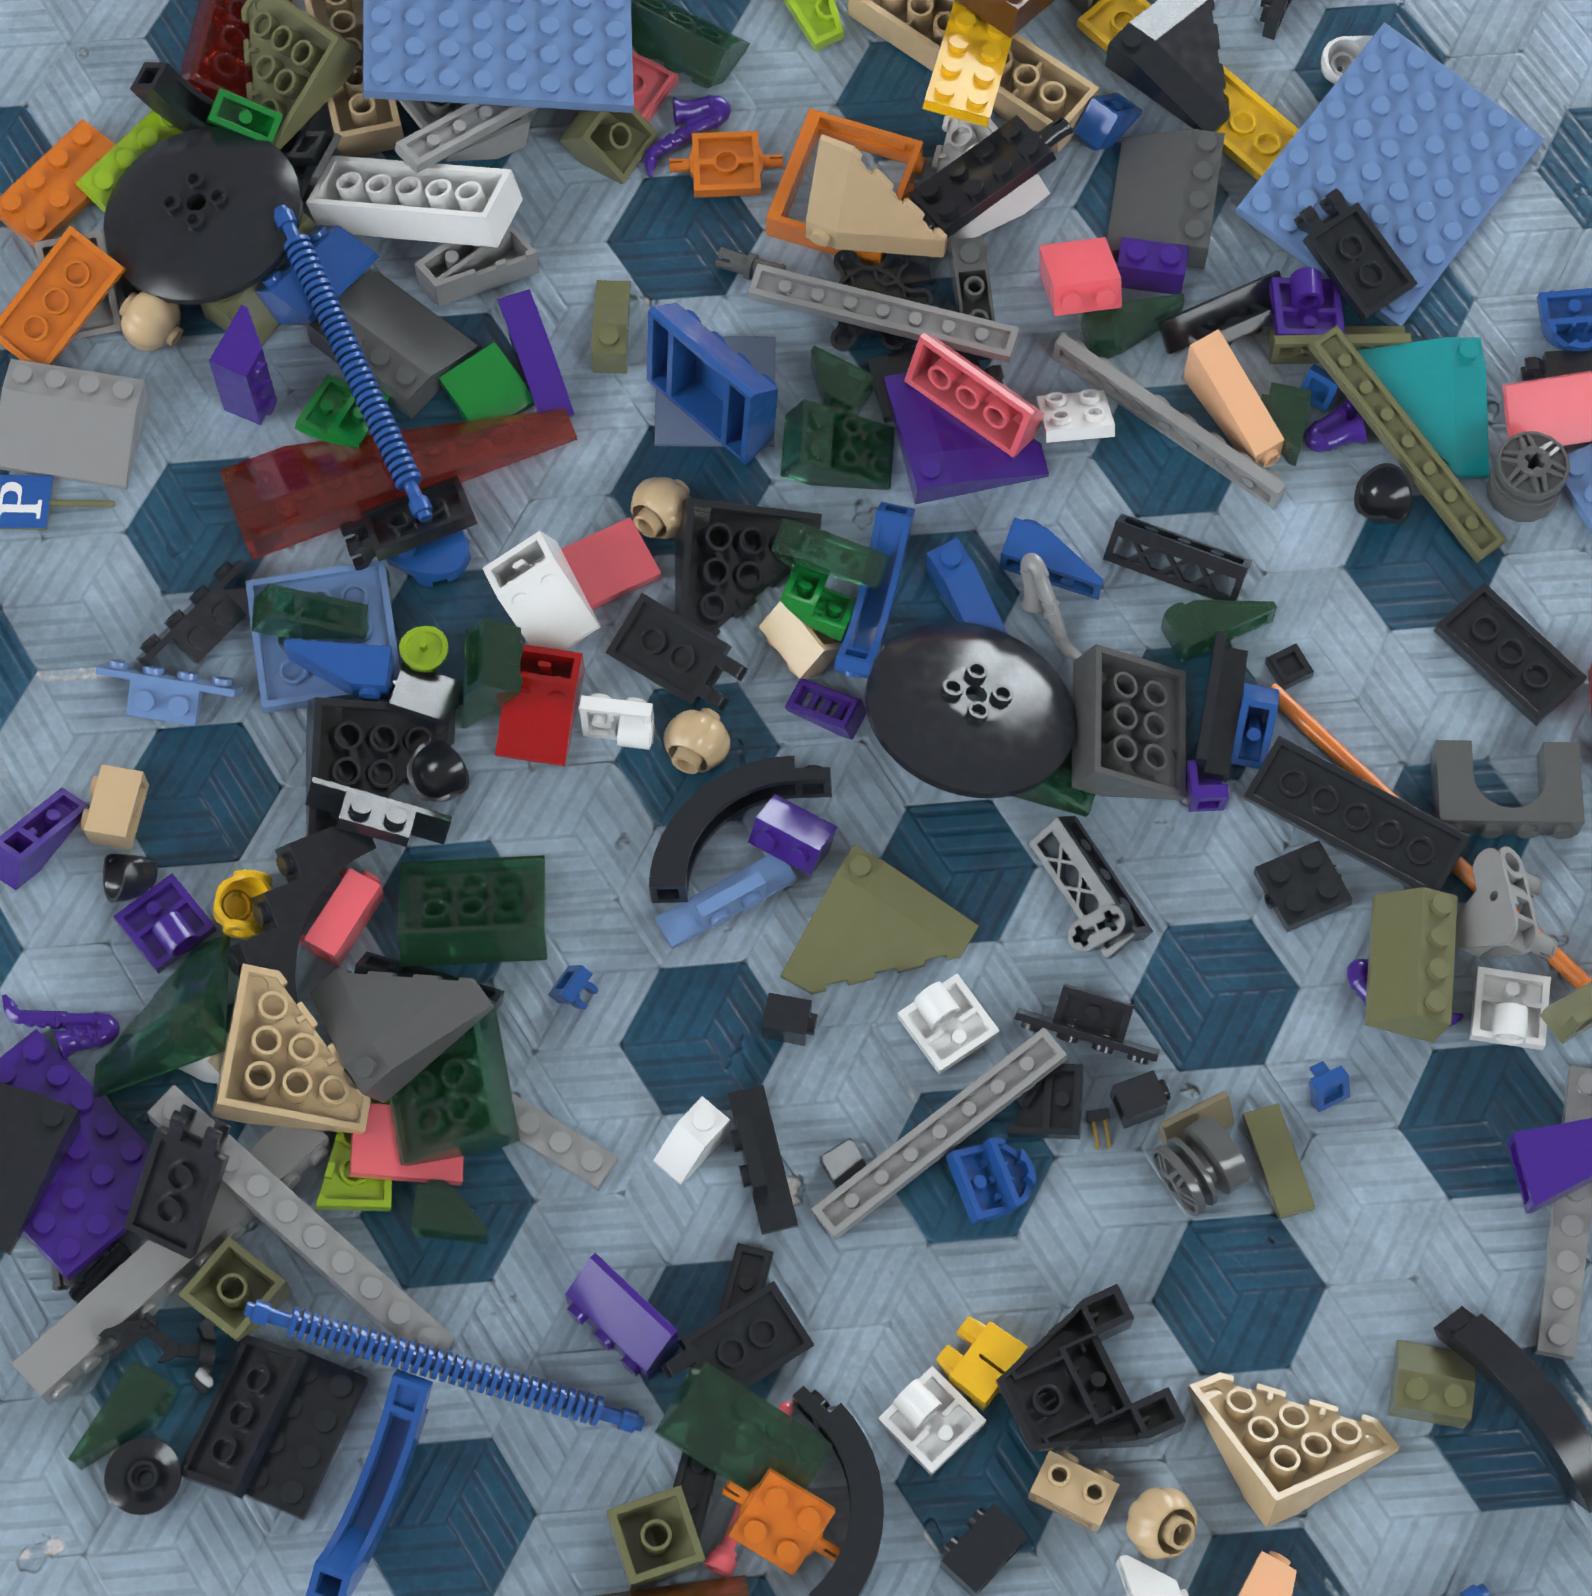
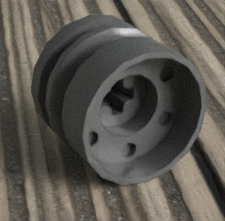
[1486,431,1570,522]
[1152,1115,1250,1216]

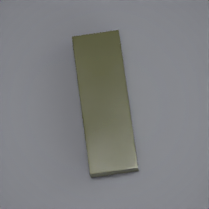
[1242,1103,1316,1220]

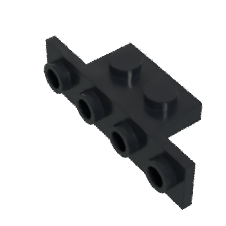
[1158,270,1281,354]
[136,560,247,664]
[305,777,452,847]
[1014,984,1160,1065]
[728,1085,798,1235]

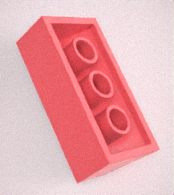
[904,333,1045,458]

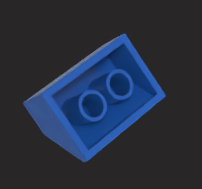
[254,225,379,324]

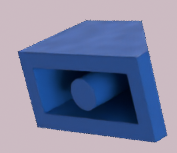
[1073,93,1143,151]
[1231,683,1279,769]

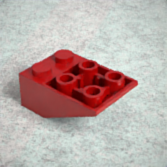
[495,643,585,767]

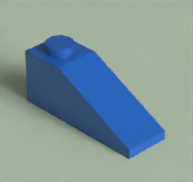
[999,517,1103,600]
[925,538,1008,634]
[284,639,395,702]

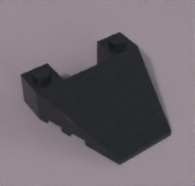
[996,1284,1186,1452]

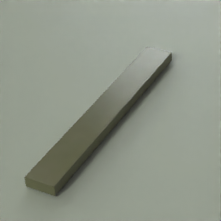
[1308,325,1506,563]

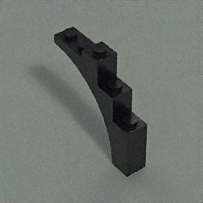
[226,825,376,1004]

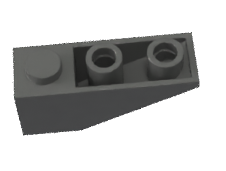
[947,236,995,321]

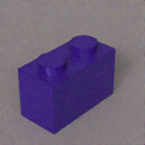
[1117,237,1189,296]
[748,794,837,876]

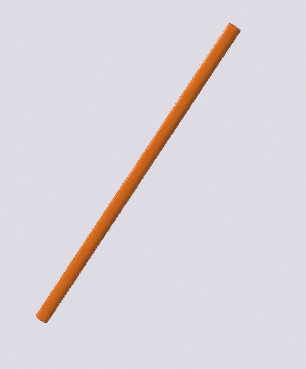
[1270,683,1592,989]

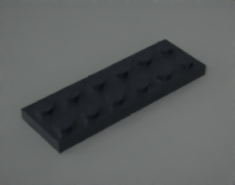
[1244,736,1471,891]

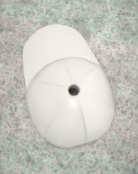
[1320,36,1373,84]

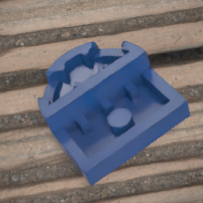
[1537,288,1592,351]
[386,530,471,587]
[945,1138,1036,1225]

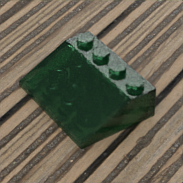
[397,855,547,967]
[390,999,520,1166]

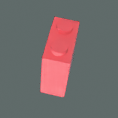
[1039,237,1122,316]

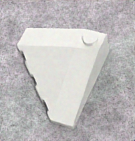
[931,116,1050,258]

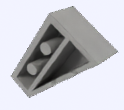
[415,224,539,307]

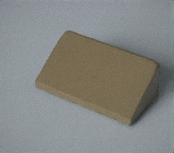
[1158,1091,1234,1146]

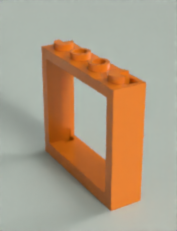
[766,108,927,267]

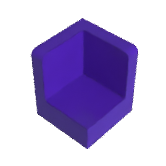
[1186,760,1229,812]

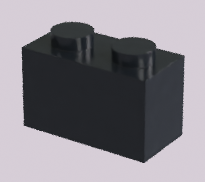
[940,1504,1028,1596]

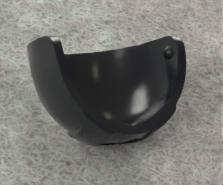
[1354,463,1412,525]
[407,740,469,802]
[103,853,158,903]

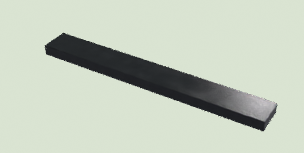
[673,1243,774,1541]

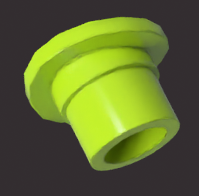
[399,626,449,673]

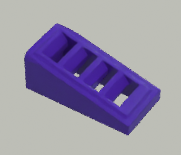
[785,678,866,740]

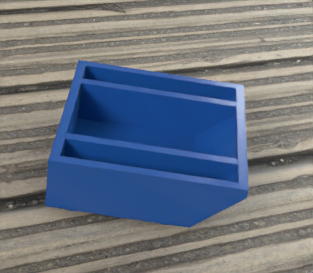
[647,303,778,465]

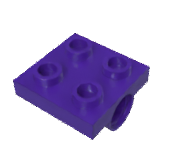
[1269,267,1345,335]
[113,873,217,974]

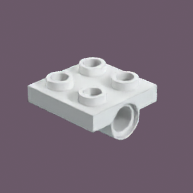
[1036,389,1115,443]
[579,693,655,750]
[1469,966,1551,1050]
[897,974,1000,1075]
[878,1366,986,1476]

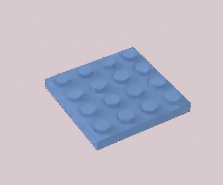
[245,560,401,713]

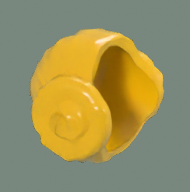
[213,869,273,940]

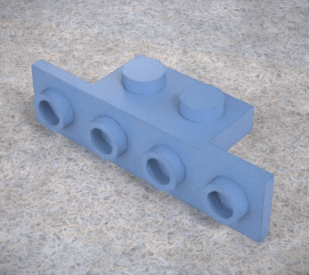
[96,659,243,726]
[654,854,798,949]

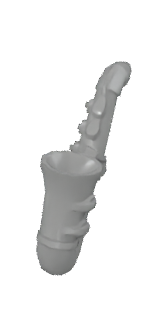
[1020,553,1081,661]

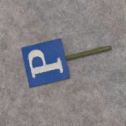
[0,475,115,530]

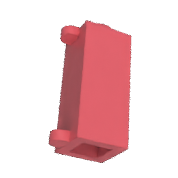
[299,868,385,968]

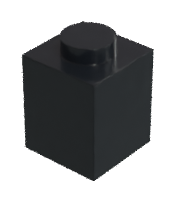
[762,993,818,1046]
[1110,1070,1171,1129]

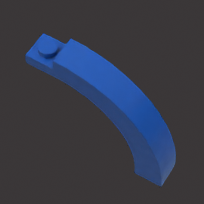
[834,502,915,678]
[306,1369,433,1596]

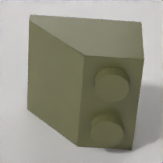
[560,107,659,184]
[178,1236,291,1342]
[1388,1340,1476,1429]
[607,1485,706,1591]

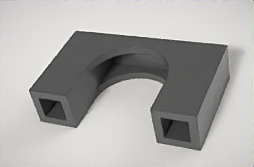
[1430,740,1585,839]

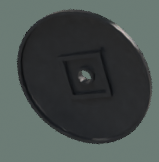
[103,127,303,305]
[865,622,1076,799]

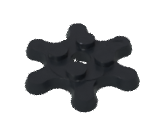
[830,250,933,352]

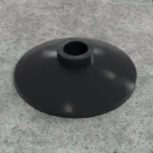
[104,1437,182,1515]

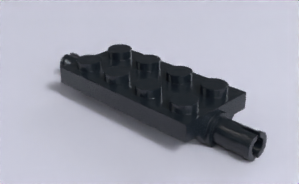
[909,115,1073,238]

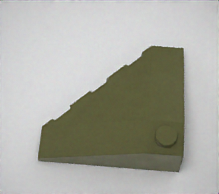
[241,0,363,150]
[781,845,979,995]

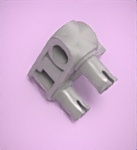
[1456,846,1557,960]

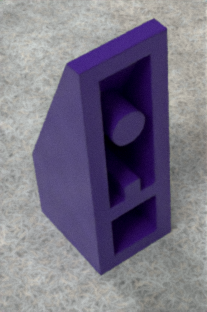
[0,787,90,890]

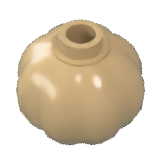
[119,292,183,352]
[631,477,691,539]
[663,708,730,774]
[1126,1487,1197,1560]

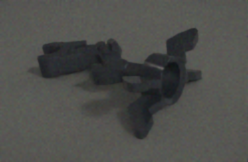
[97,1313,217,1395]

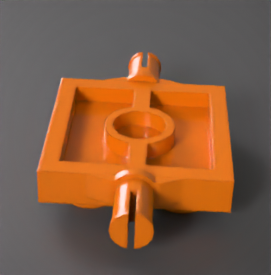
[669,131,783,198]
[721,1467,841,1576]

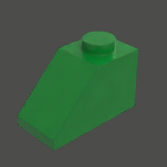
[206,88,283,143]

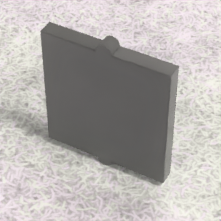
[303,133,342,203]

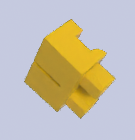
[935,1316,1028,1412]

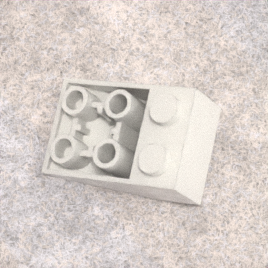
[482,531,601,650]

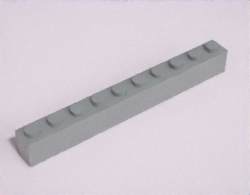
[147,1085,455,1372]
[11,1126,332,1404]

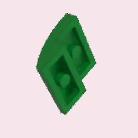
[438,342,534,440]
[295,374,390,448]
[780,564,857,642]

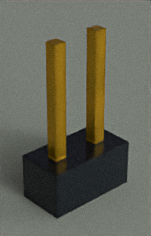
[1086,1108,1111,1150]

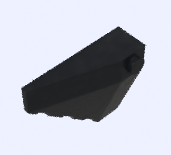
[1105,0,1230,132]
[675,498,822,636]
[306,697,456,836]
[0,1082,82,1255]

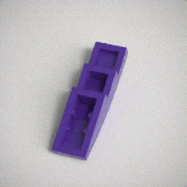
[497,289,574,426]

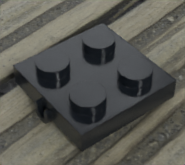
[1254,840,1353,932]

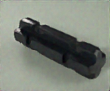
[68,1241,132,1304]

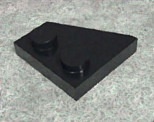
[1008,1063,1084,1139]

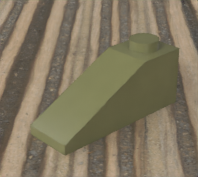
[591,280,631,374]

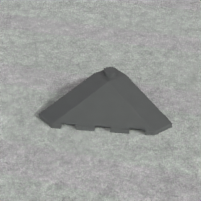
[309,969,494,1103]

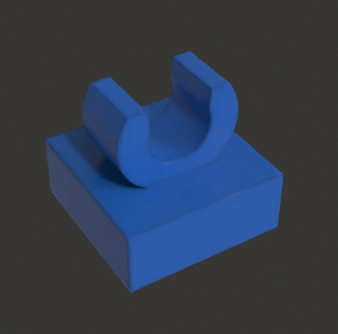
[1296,364,1340,413]
[548,965,598,1009]
[1309,1061,1350,1113]

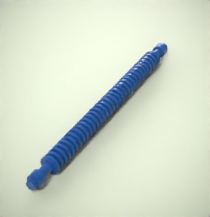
[274,205,433,522]
[243,1299,645,1433]

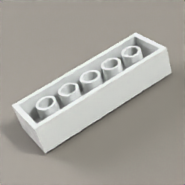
[306,155,523,248]

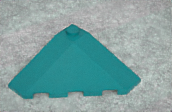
[1357,337,1490,479]

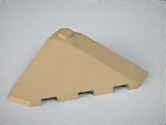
[806,134,947,258]
[211,964,371,1134]
[1188,1372,1399,1528]

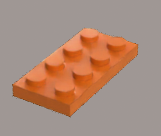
[0,119,116,248]
[0,225,126,365]

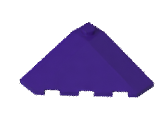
[883,372,1049,505]

